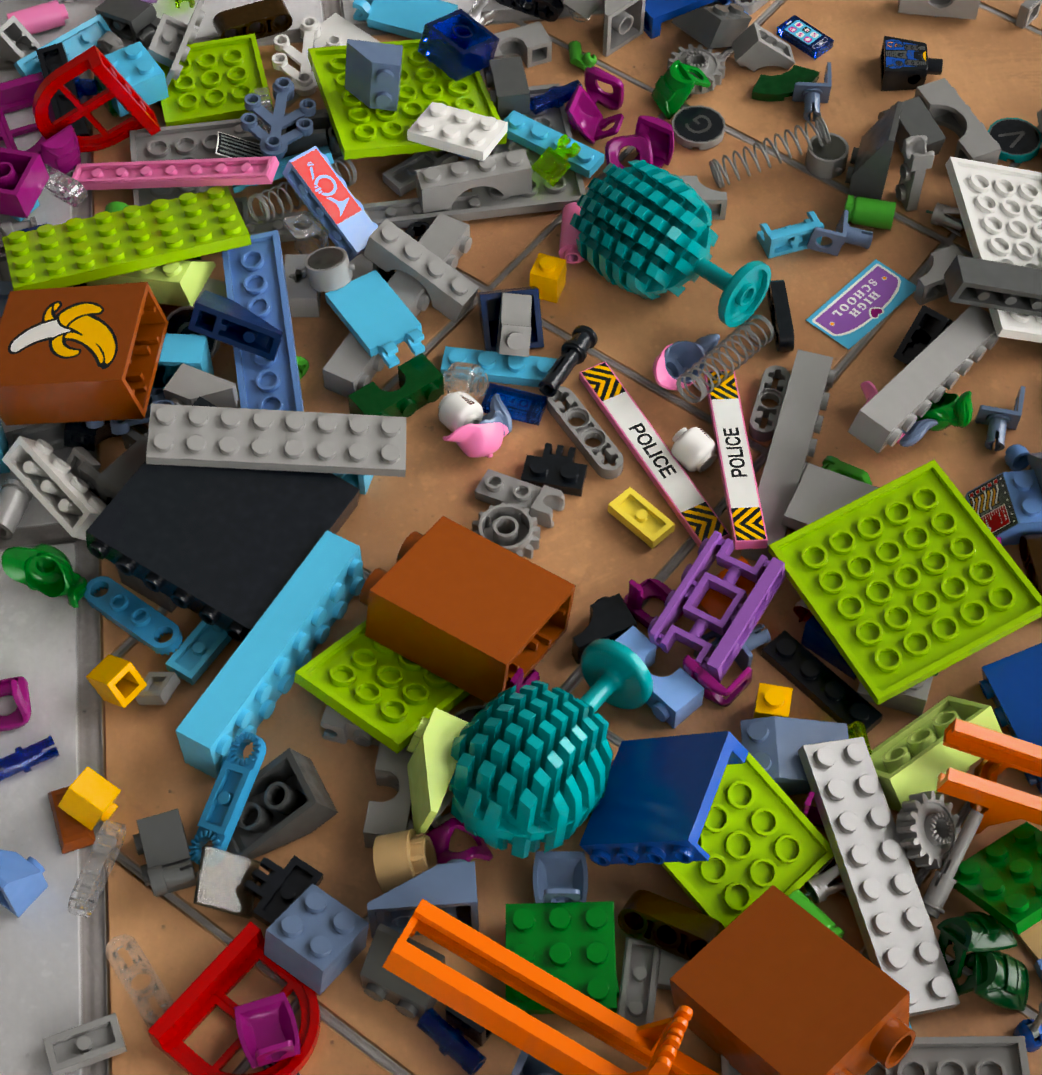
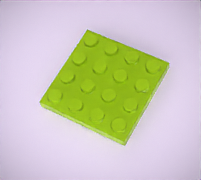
[156,33,274,126]
[294,620,470,754]
[661,752,834,928]

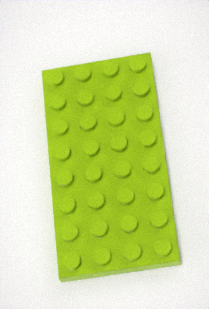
[2,186,252,291]

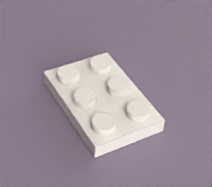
[407,102,508,161]

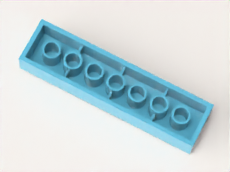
[175,530,365,779]

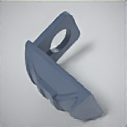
[533,851,588,903]

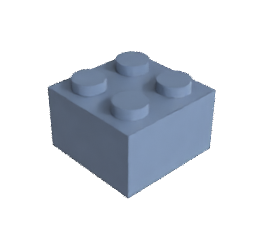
[264,883,369,995]

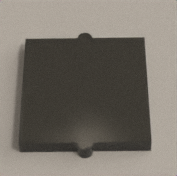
[193,845,260,919]

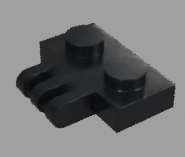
[521,443,587,496]
[243,855,323,927]

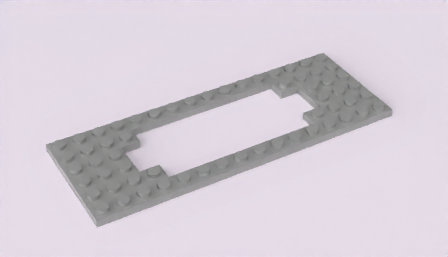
[129,83,586,242]

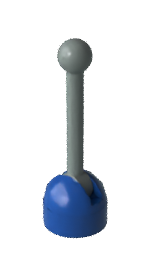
[1013,1002,1042,1052]

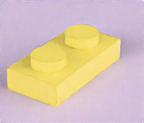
[608,487,675,549]

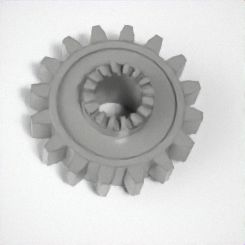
[667,44,726,94]
[472,502,541,559]
[896,791,962,870]

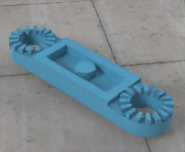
[84,576,183,655]
[189,732,266,868]

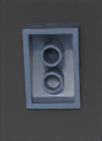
[740,716,849,796]
[367,859,479,938]

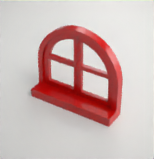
[33,45,161,152]
[148,921,321,1075]

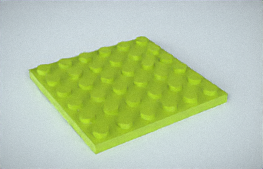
[308,35,507,160]
[768,459,1042,706]

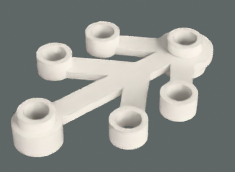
[272,16,342,96]

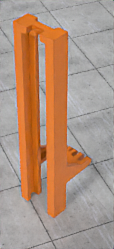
[936,718,1042,834]
[382,899,720,1075]

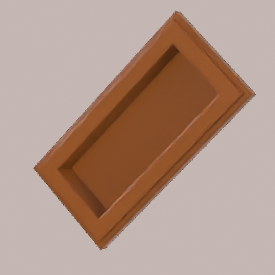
[48,786,97,854]

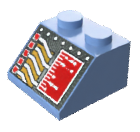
[965,469,1042,546]

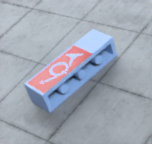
[282,146,378,261]

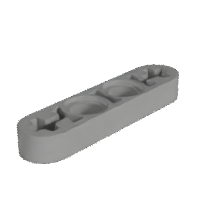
[547,386,623,479]

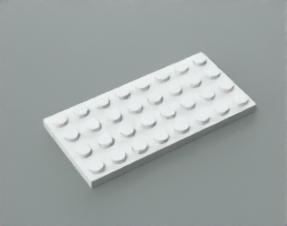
[945,156,1042,343]

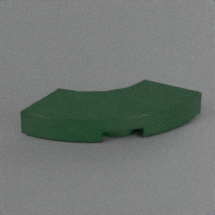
[751,65,820,102]

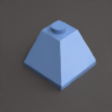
[0,850,48,918]

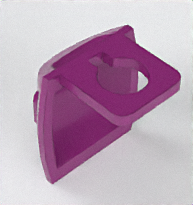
[565,85,624,144]
[629,116,674,168]
[40,124,81,179]
[234,992,301,1069]

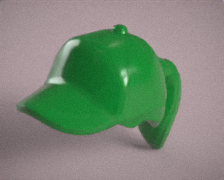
[916,391,973,431]
[1,544,88,608]

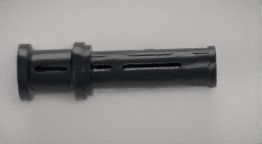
[538,325,598,397]

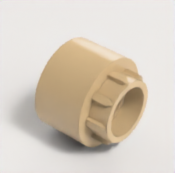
[373,829,437,893]

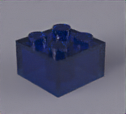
[418,9,499,81]

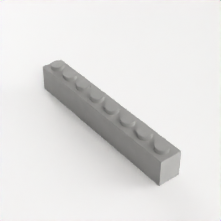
[322,213,472,398]
[848,305,1000,454]
[741,349,836,561]

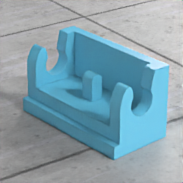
[756,211,824,259]

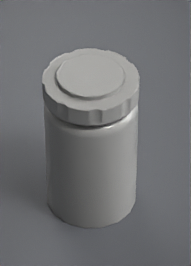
[0,478,33,540]

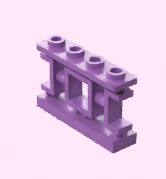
[647,530,786,683]

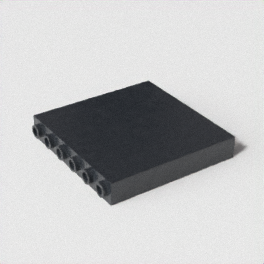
[86,396,360,642]

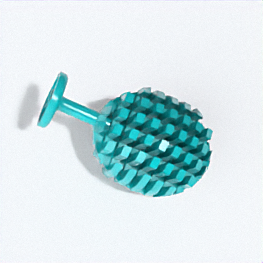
[570,160,771,328]
[449,639,653,859]

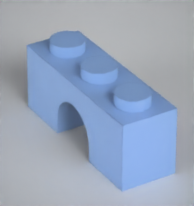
[615,625,705,728]

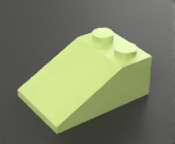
[406,707,469,834]

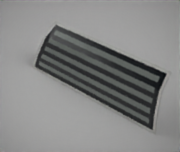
[215,131,284,158]

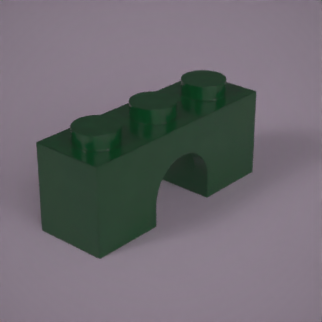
[348,353,444,417]

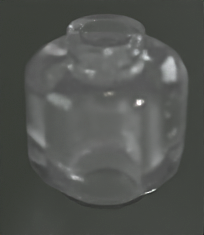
[443,362,488,401]

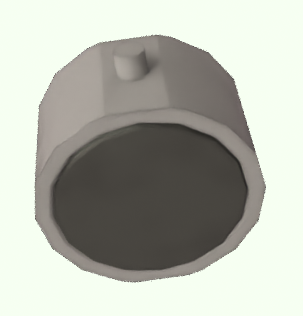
[805,133,849,179]
[302,246,355,292]

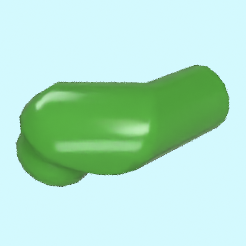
[568,41,597,71]

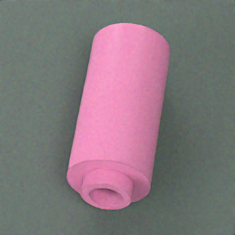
[6,0,69,35]
[559,202,585,264]

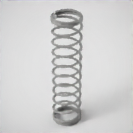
[709,116,831,189]
[247,156,357,225]
[676,314,775,403]

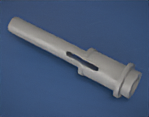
[923,809,984,919]

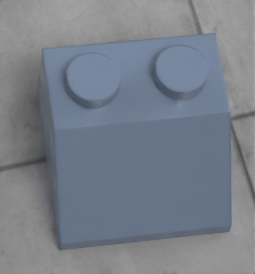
[345,39,403,111]

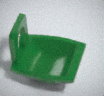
[651,60,711,120]

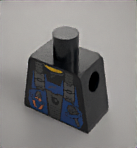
[880,36,943,91]

